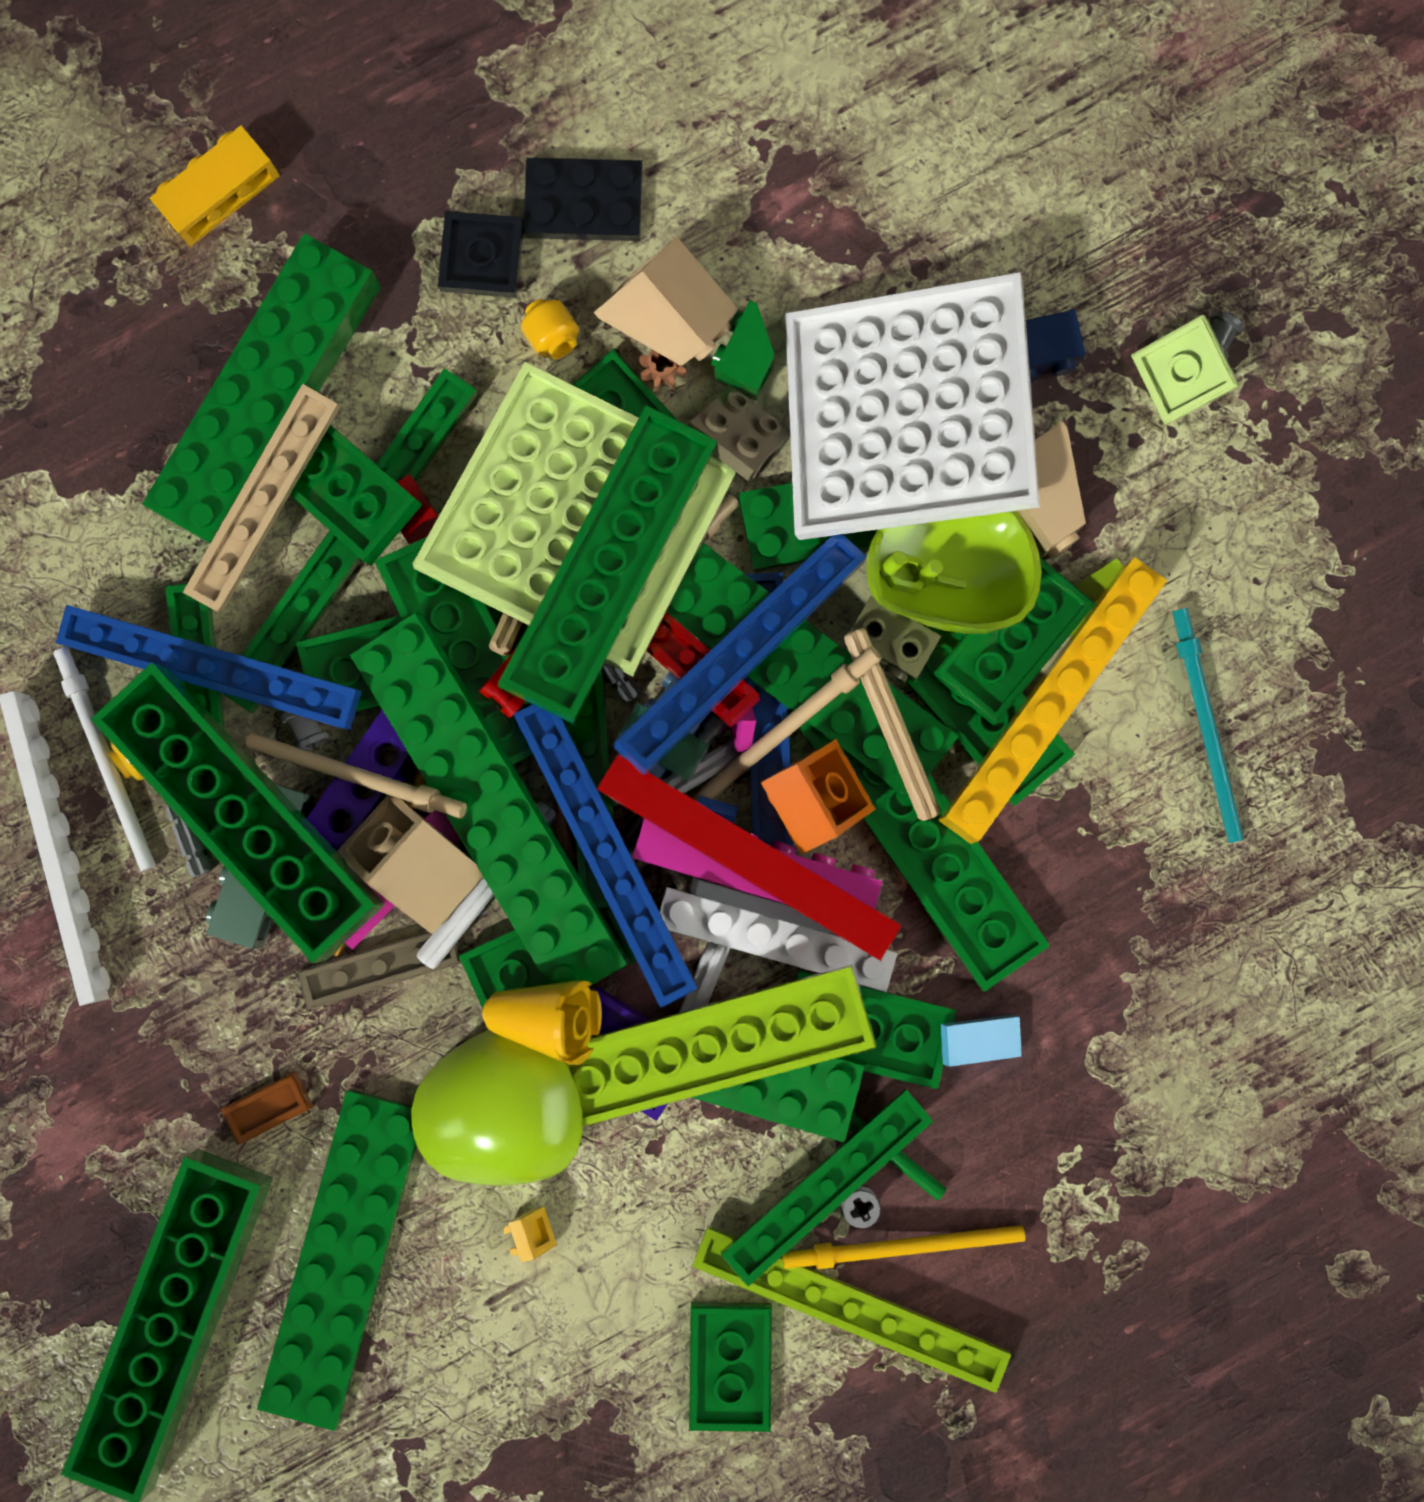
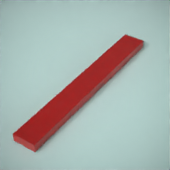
[597,754,902,961]

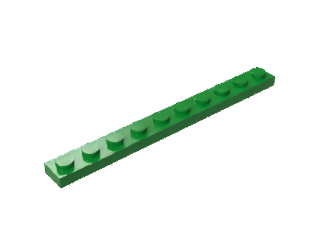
[220,368,478,713]

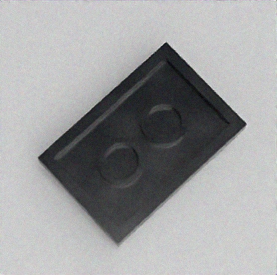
[523,157,643,241]

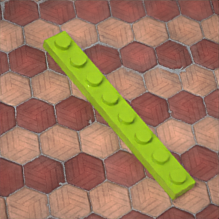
[692,1225,1011,1393]

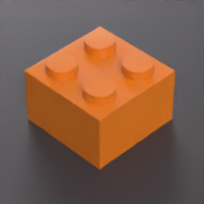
[761,739,875,854]

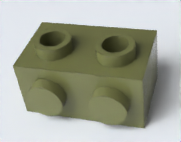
[848,596,941,683]

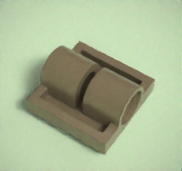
[689,385,790,480]

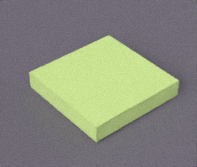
[1131,315,1240,425]

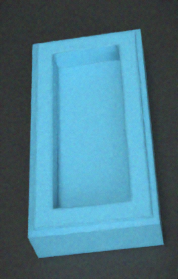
[941,1014,1022,1067]

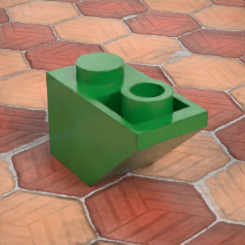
[711,300,775,401]

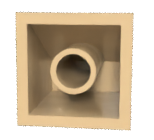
[594,236,739,366]
[1017,421,1086,560]
[337,795,483,935]

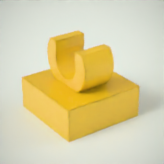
[503,1206,557,1262]

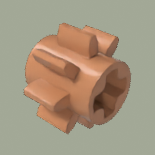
[639,349,687,392]

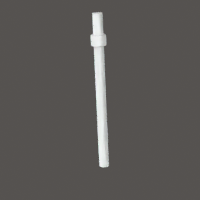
[53,647,156,872]

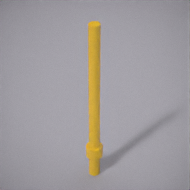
[782,1225,1025,1270]

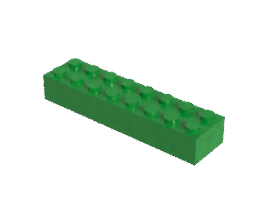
[142,233,381,544]
[91,662,385,963]
[61,1149,273,1502]

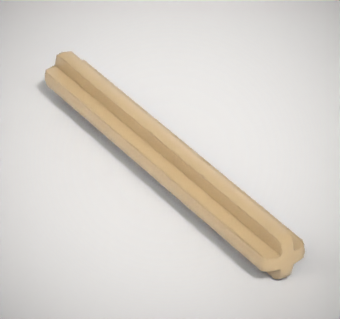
[844,628,940,821]

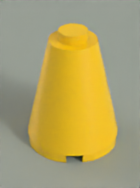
[483,980,602,1065]

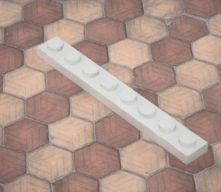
[0,691,110,1006]

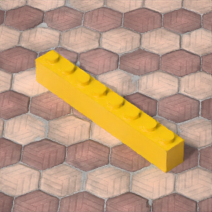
[939,557,1168,844]

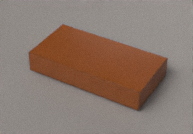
[221,1071,313,1145]

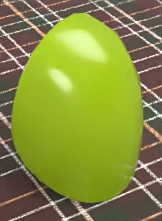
[866,511,1042,634]
[411,1030,583,1186]

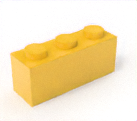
[149,125,280,247]

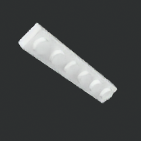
[659,887,898,992]

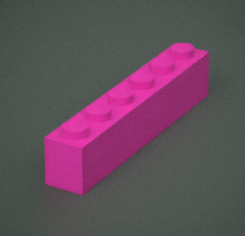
[633,818,883,909]

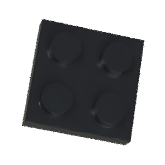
[438,211,524,298]

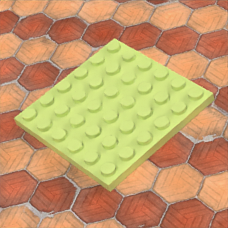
[413,362,737,676]

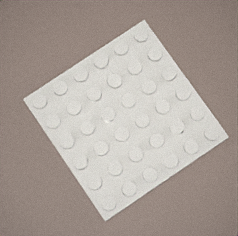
[785,272,1040,540]

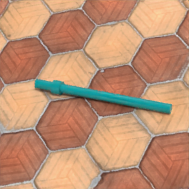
[1172,608,1244,843]

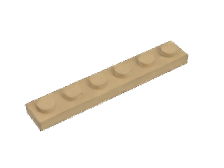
[183,384,340,613]

